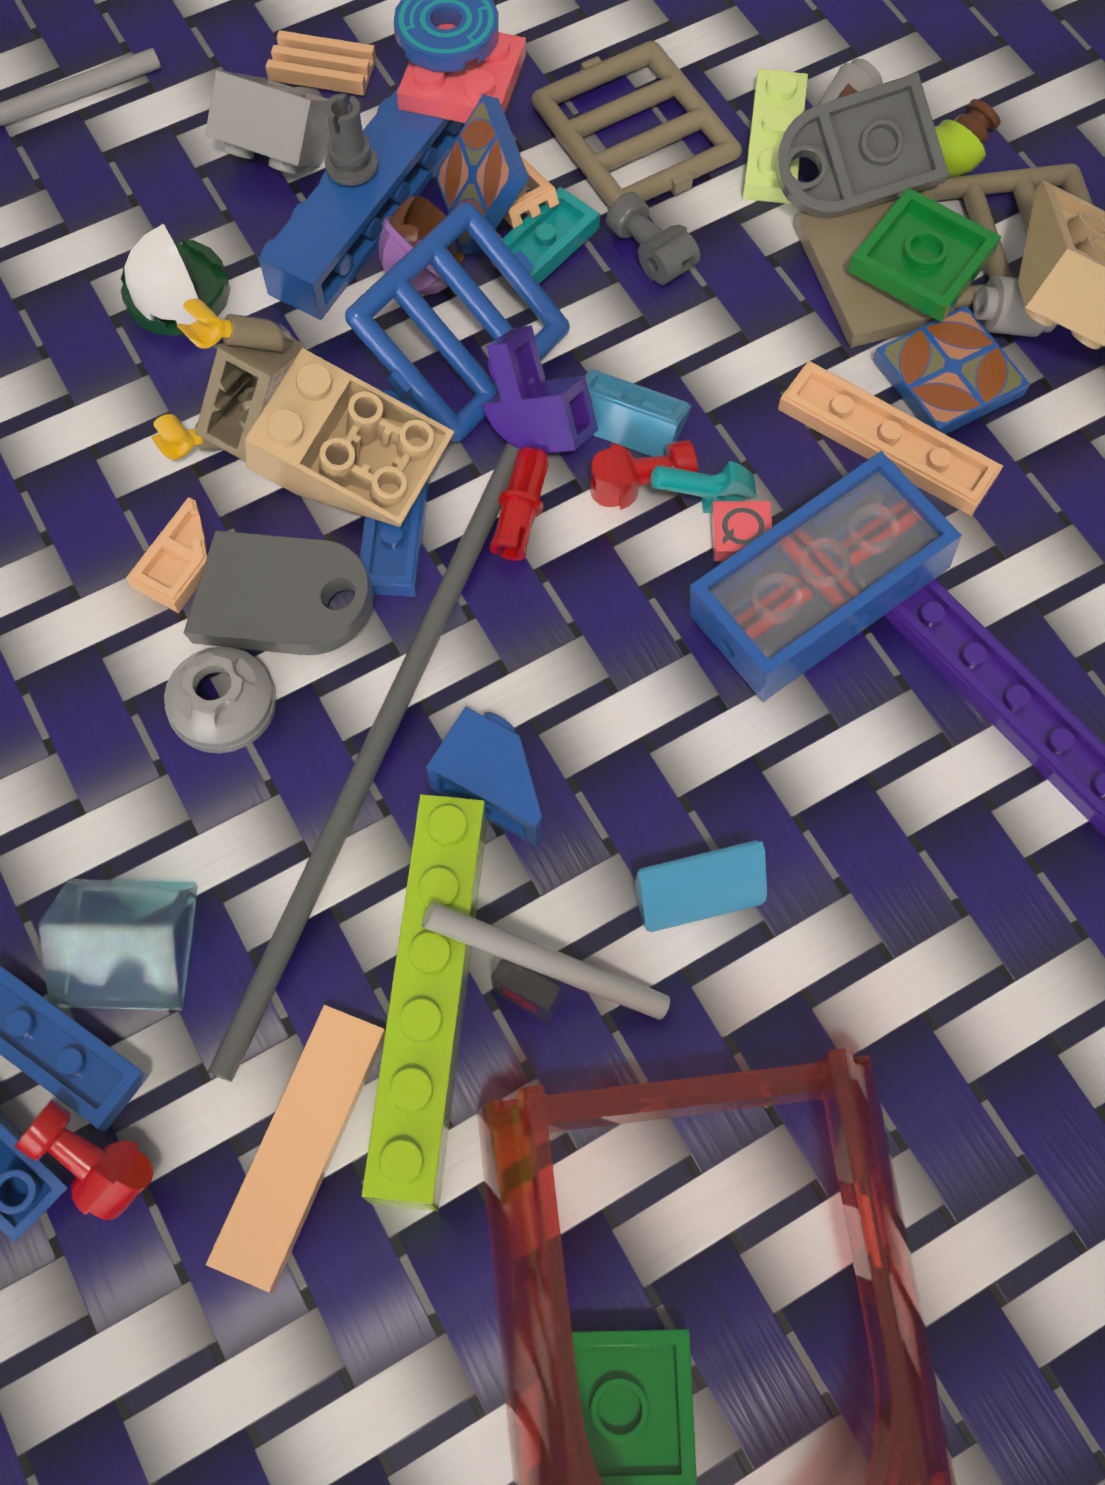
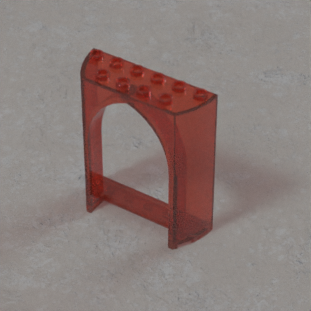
[477,1048,957,1485]

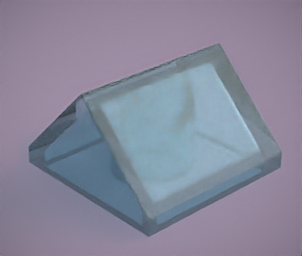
[39,879,198,1011]

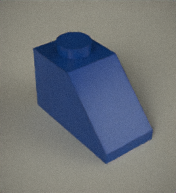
[426,707,542,847]

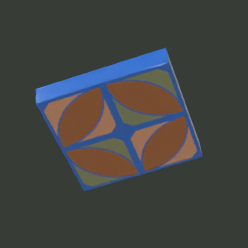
[435,94,529,256]
[873,305,1030,434]

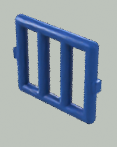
[345,202,570,442]

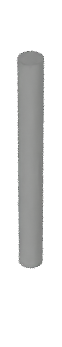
[0,48,161,127]
[422,902,670,1020]

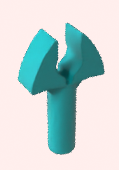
[650,461,757,513]

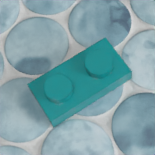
[491,187,600,284]

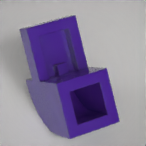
[482,325,598,453]

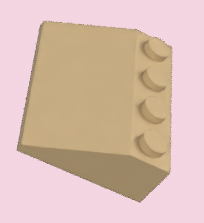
[1018,180,1105,349]

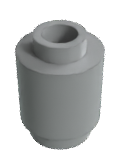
[973,276,1057,337]

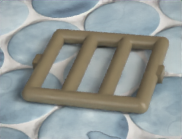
[531,41,742,208]
[917,163,1093,310]

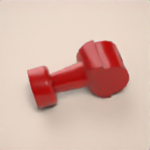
[590,439,698,510]
[14,1099,154,1220]

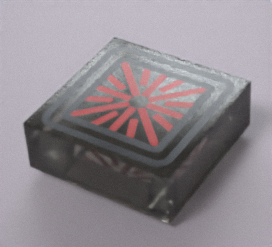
[491,958,560,1024]

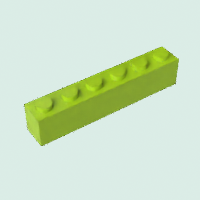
[361,794,487,1211]

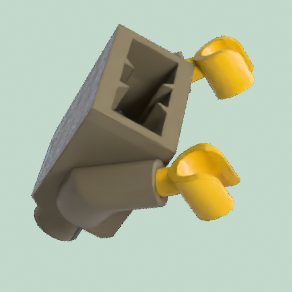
[152,298,305,461]

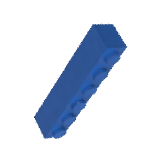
[258,85,465,320]

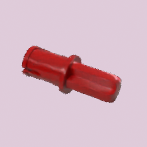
[490,446,549,561]

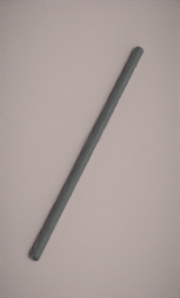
[208,442,520,1082]

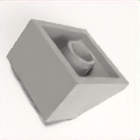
[205,70,351,174]

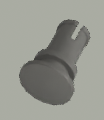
[324,93,378,186]

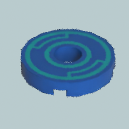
[393,0,499,72]

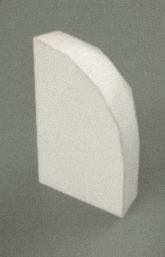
[124,224,198,325]

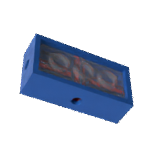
[690,450,962,702]

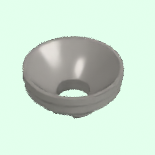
[164,646,277,754]

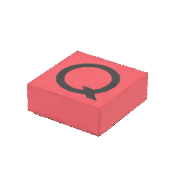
[711,501,772,561]

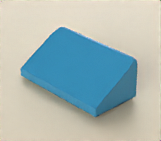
[585,369,692,457]
[634,840,767,932]

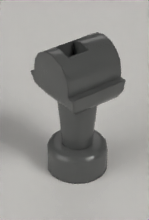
[606,192,700,285]

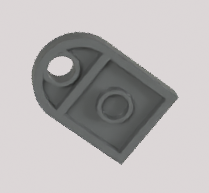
[775,72,949,218]
[183,531,374,655]

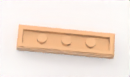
[778,361,1003,517]
[206,1005,386,1293]

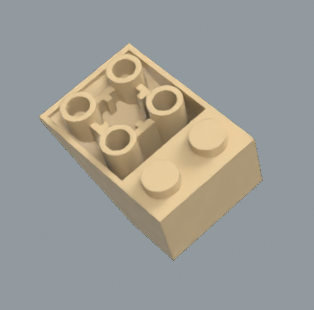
[244,348,455,528]

